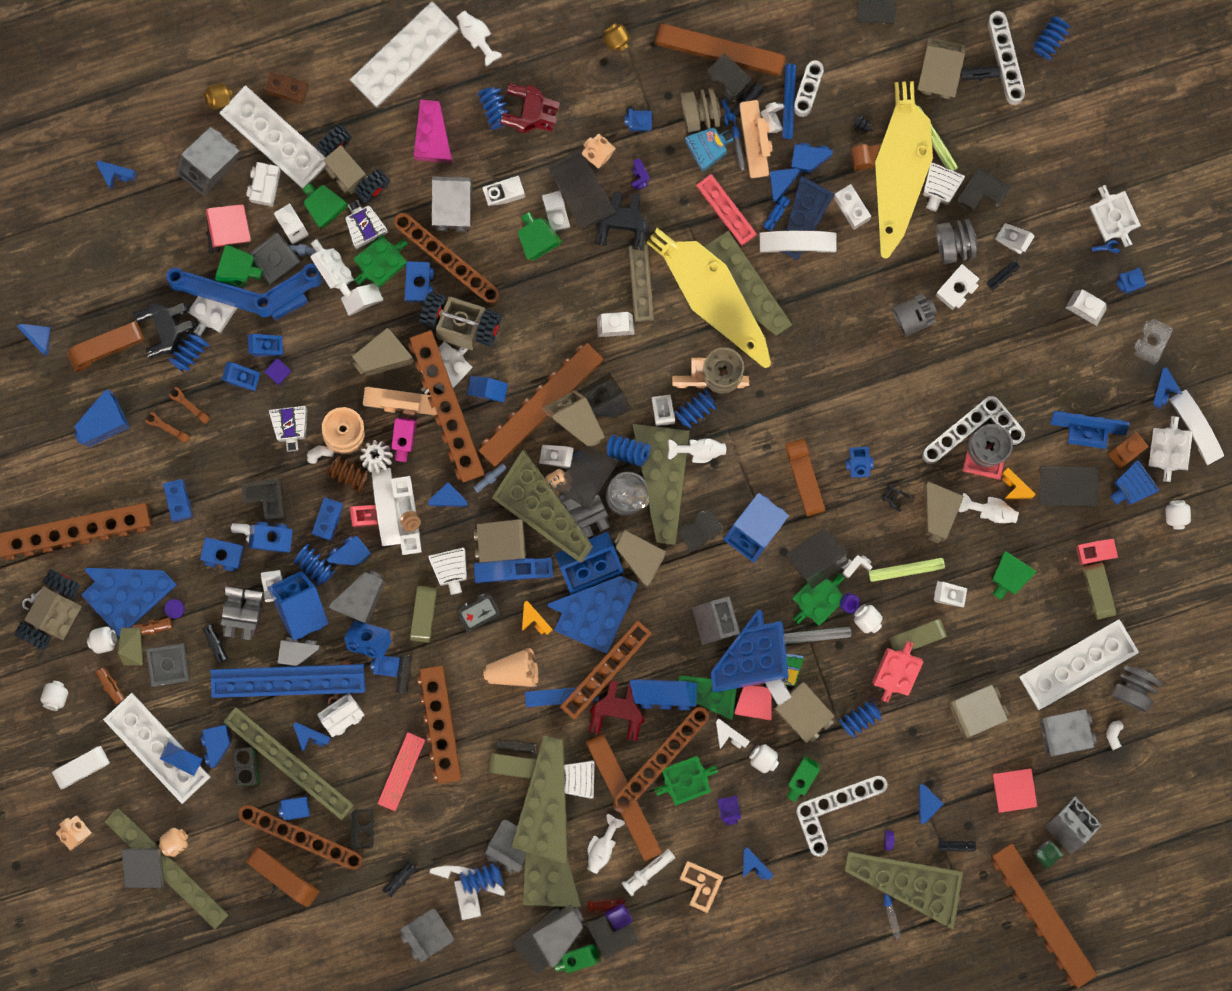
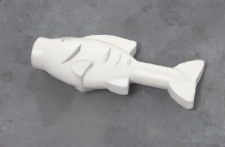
[457,11,502,66]
[667,438,726,463]
[959,493,1019,523]
[587,814,625,874]

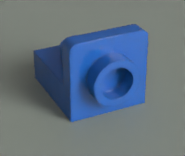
[625,109,652,131]
[1116,268,1146,294]
[371,656,400,677]

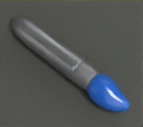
[732,126,746,171]

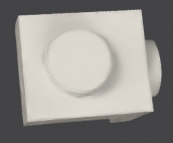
[760,102,784,133]
[842,555,872,578]
[261,570,282,602]

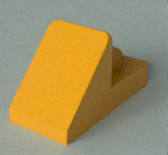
[1001,468,1036,499]
[522,601,553,635]

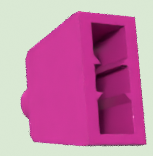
[392,417,418,462]

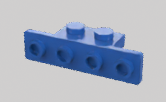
[1050,411,1129,449]

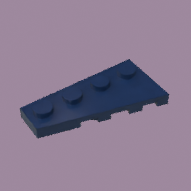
[781,176,834,261]

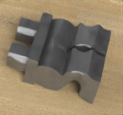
[559,481,609,538]
[221,587,264,640]

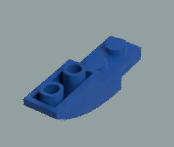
[474,558,553,583]

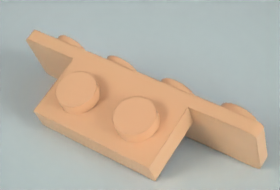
[739,100,772,178]
[672,358,749,388]
[363,387,437,415]

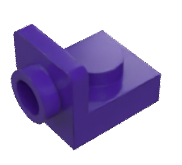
[631,158,650,190]
[718,796,741,825]

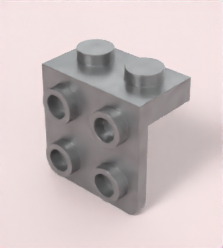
[485,820,525,873]
[400,909,454,962]

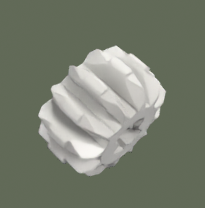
[360,440,393,473]

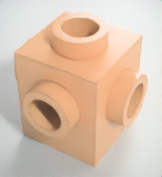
[582,134,616,169]
[56,815,91,851]

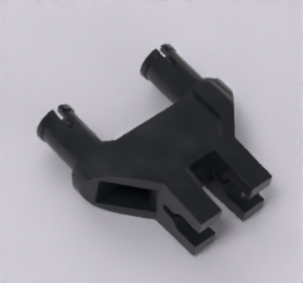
[594,192,650,251]
[133,302,197,359]

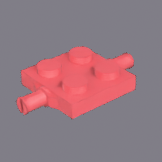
[872,641,923,702]

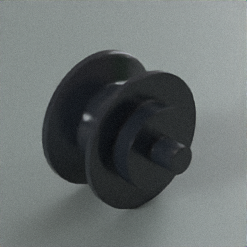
[852,114,873,135]

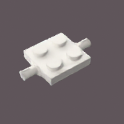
[1089,185,1141,247]
[310,240,353,298]
[188,296,237,336]
[421,342,472,395]
[1149,416,1193,482]

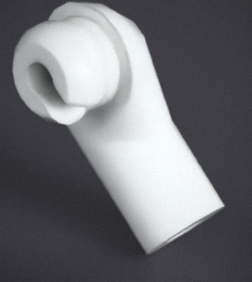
[307,445,334,464]
[231,523,251,543]

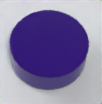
[840,593,860,613]
[165,599,185,619]
[883,830,894,850]

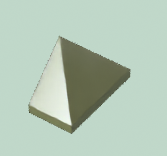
[118,627,143,665]

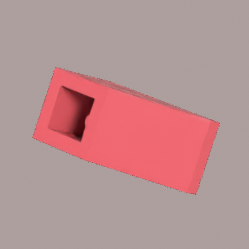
[1076,539,1118,565]

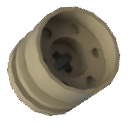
[681,87,721,133]
[703,348,744,394]

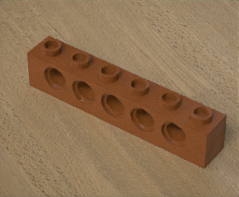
[560,621,652,720]
[417,666,462,784]

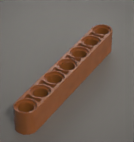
[654,24,786,76]
[394,213,500,305]
[613,707,709,813]
[586,733,662,862]
[238,805,364,870]

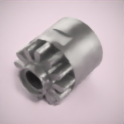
[892,293,937,337]

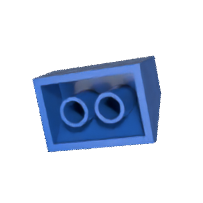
[554,532,624,594]
[630,680,697,710]

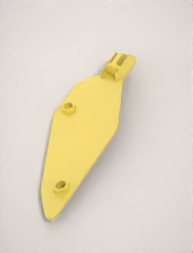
[875,81,933,258]
[646,228,771,368]

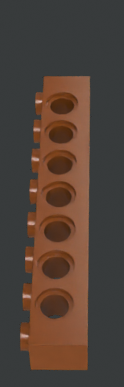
[408,330,485,482]
[0,503,153,561]

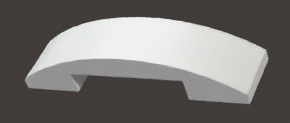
[760,231,836,252]
[1169,390,1224,465]
[372,468,401,546]
[391,476,421,555]
[430,866,505,896]

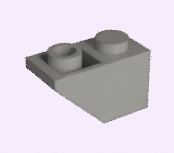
[278,637,321,666]

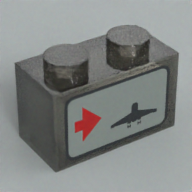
[456,593,502,633]

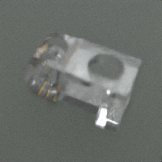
[612,476,648,508]

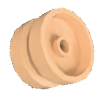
[322,407,365,455]

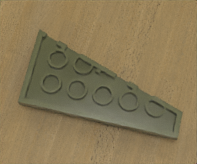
[704,231,792,336]
[633,424,689,545]
[492,450,593,563]
[512,735,568,864]
[523,788,581,907]
[845,852,963,930]

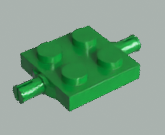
[353,235,408,288]
[792,571,845,626]
[654,756,718,806]

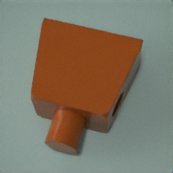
[1108,432,1149,469]

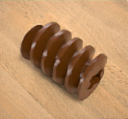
[326,455,368,494]

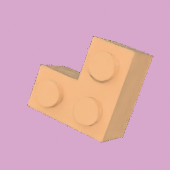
[680,861,723,913]

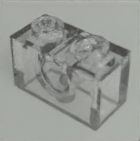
[1133,319,1174,365]

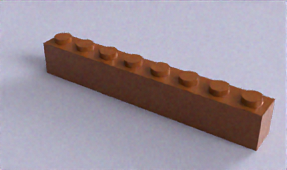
[479,343,604,468]
[991,843,1097,988]

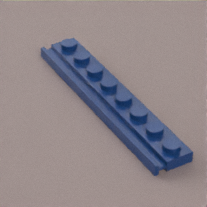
[210,664,365,698]

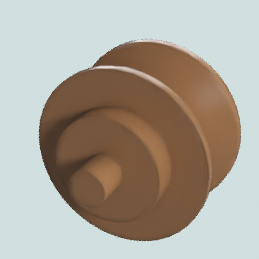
[399,511,421,532]

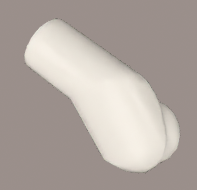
[1106,721,1123,750]

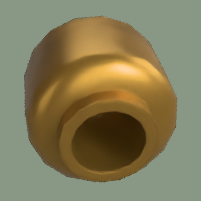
[602,23,630,52]
[203,83,233,110]

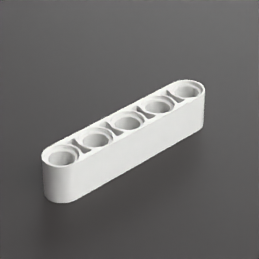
[988,11,1025,105]

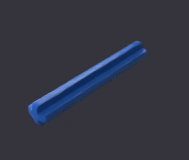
[782,64,796,139]

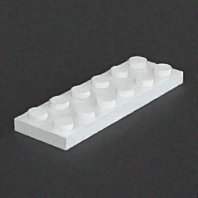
[350,2,459,107]
[220,86,325,189]
[1019,619,1139,710]
[103,693,211,804]

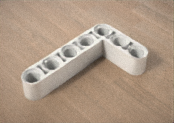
[922,396,1025,464]
[796,776,887,856]

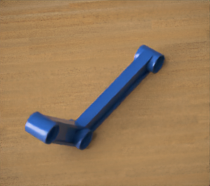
[166,264,322,317]

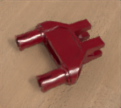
[500,82,560,133]
[588,680,645,741]

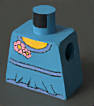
[685,128,733,172]

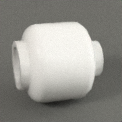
[1165,500,1191,529]
[854,605,883,633]
[87,627,117,654]
[40,681,68,711]
[749,745,779,773]

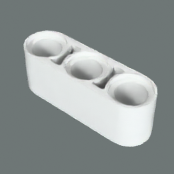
[794,61,824,117]
[52,746,110,790]

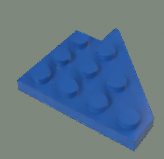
[81,568,177,637]
[547,576,638,654]
[711,610,789,692]

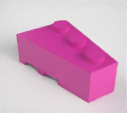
[414,100,453,164]

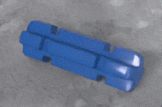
[763,196,790,231]

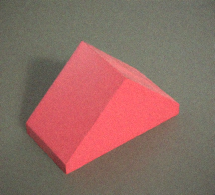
[350,505,379,528]

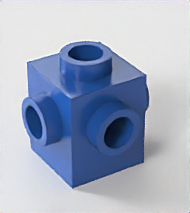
[846,447,874,478]

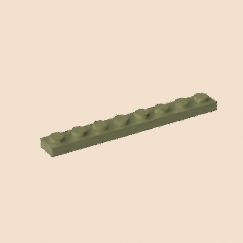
[224,707,355,820]
[105,808,229,929]

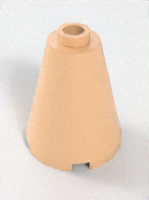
[483,648,538,687]

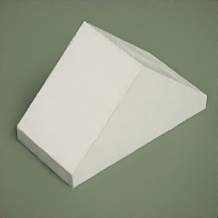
[341,283,384,316]
[652,395,675,427]

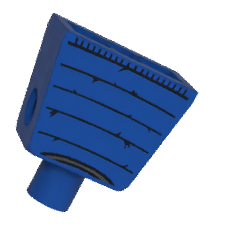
[1110,461,1159,505]

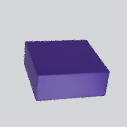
[265,358,292,385]
[606,904,633,930]

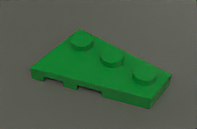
[679,675,736,720]

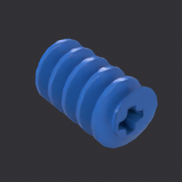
[1033,17,1071,60]
[478,87,509,130]
[168,333,210,375]
[673,388,716,429]
[607,435,651,466]
[294,544,336,586]
[838,698,882,738]
[460,863,503,895]

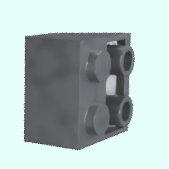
[692,596,740,645]
[1045,797,1102,855]

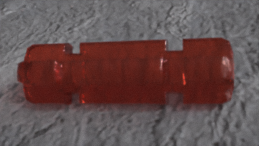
[587,898,625,912]

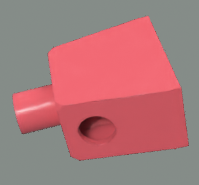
[734,683,772,720]

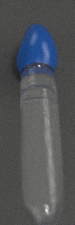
[884,893,900,940]

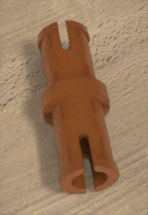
[132,617,173,636]
[95,667,126,706]

